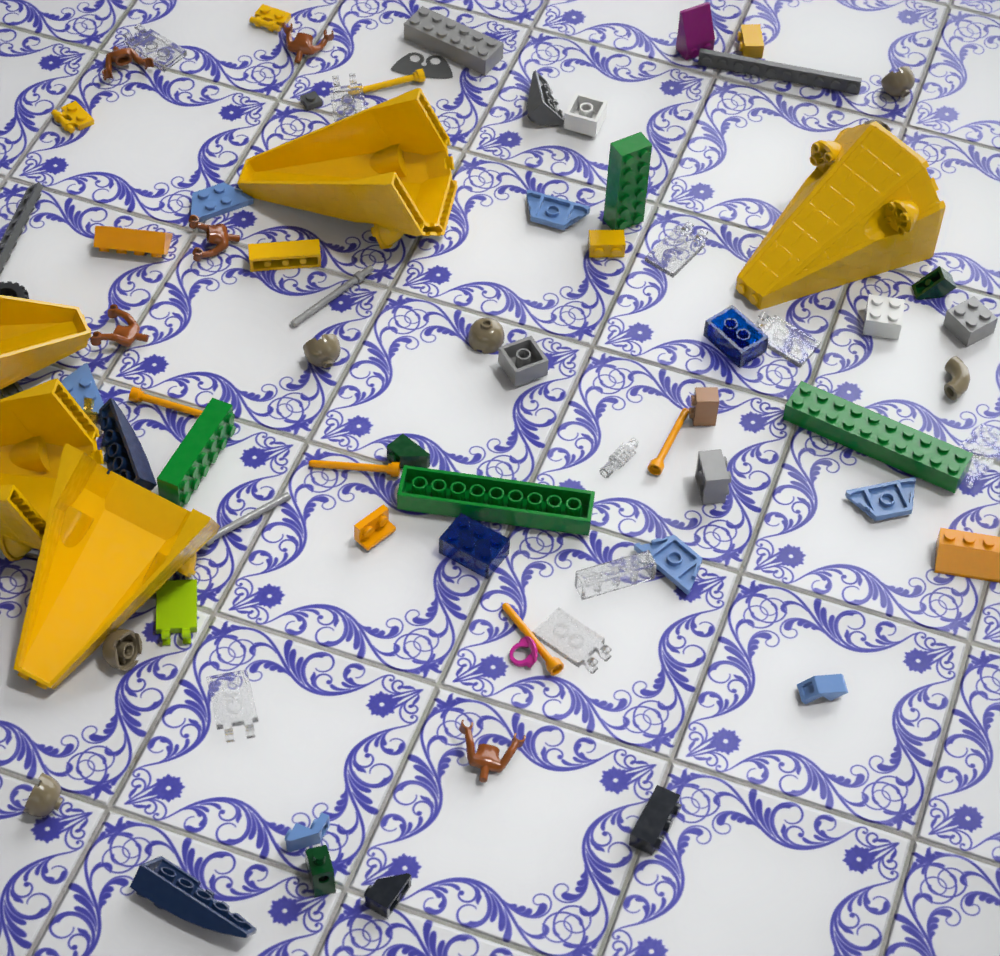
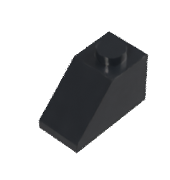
[364,873,411,919]

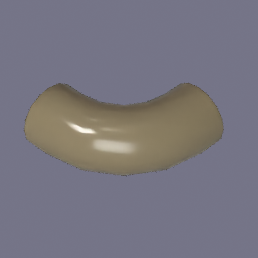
[944,356,971,400]

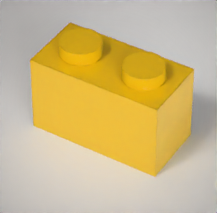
[737,24,764,58]
[588,230,626,258]

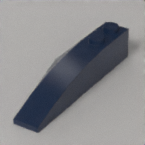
[99,398,157,491]
[130,856,257,938]

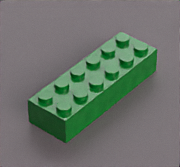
[603,132,652,230]
[157,398,236,507]

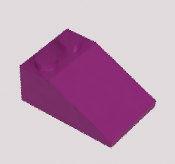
[676,2,715,61]

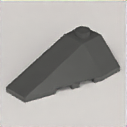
[527,70,565,126]

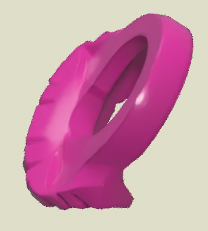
[509,636,538,668]

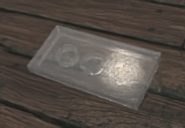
[959,423,1000,489]

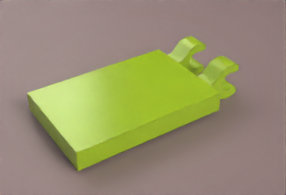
[156,579,197,646]

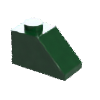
[911,266,957,300]
[387,434,430,468]

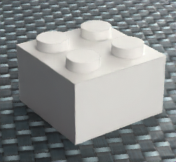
[564,92,608,137]
[862,294,905,340]

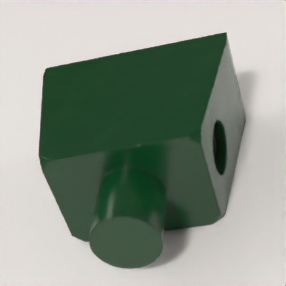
[305,845,336,898]

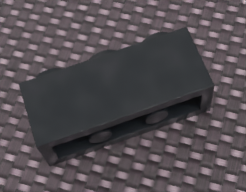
[629,785,682,855]

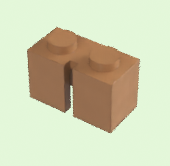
[689,387,719,426]

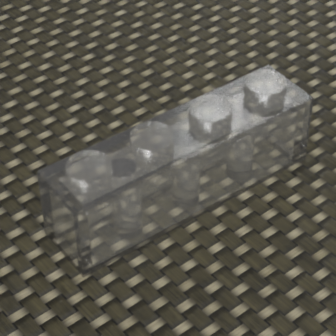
[574,550,657,600]

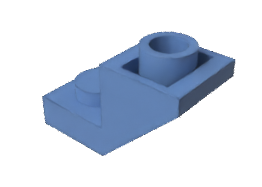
[797,674,848,704]
[285,813,330,852]

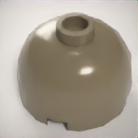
[881,66,915,97]
[468,317,505,354]
[303,334,341,368]
[102,629,142,671]
[23,773,63,817]

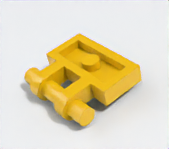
[249,4,291,32]
[51,101,94,133]

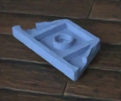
[191,182,254,222]
[526,189,590,230]
[60,363,104,418]
[845,477,916,521]
[634,535,703,595]

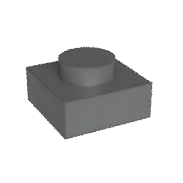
[300,91,323,111]

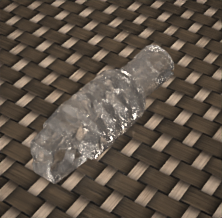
[599,438,639,478]

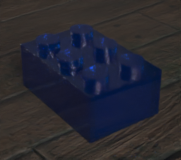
[703,305,769,368]
[439,513,510,579]

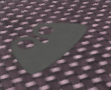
[391,52,453,79]

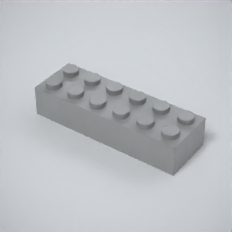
[404,6,504,76]

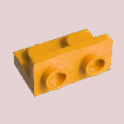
[354,504,396,550]

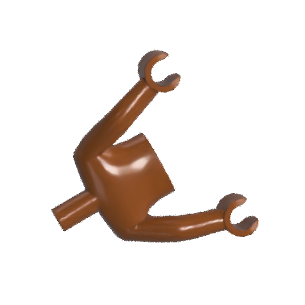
[283,22,334,64]
[102,46,154,81]
[189,215,240,262]
[90,304,149,347]
[459,720,526,782]

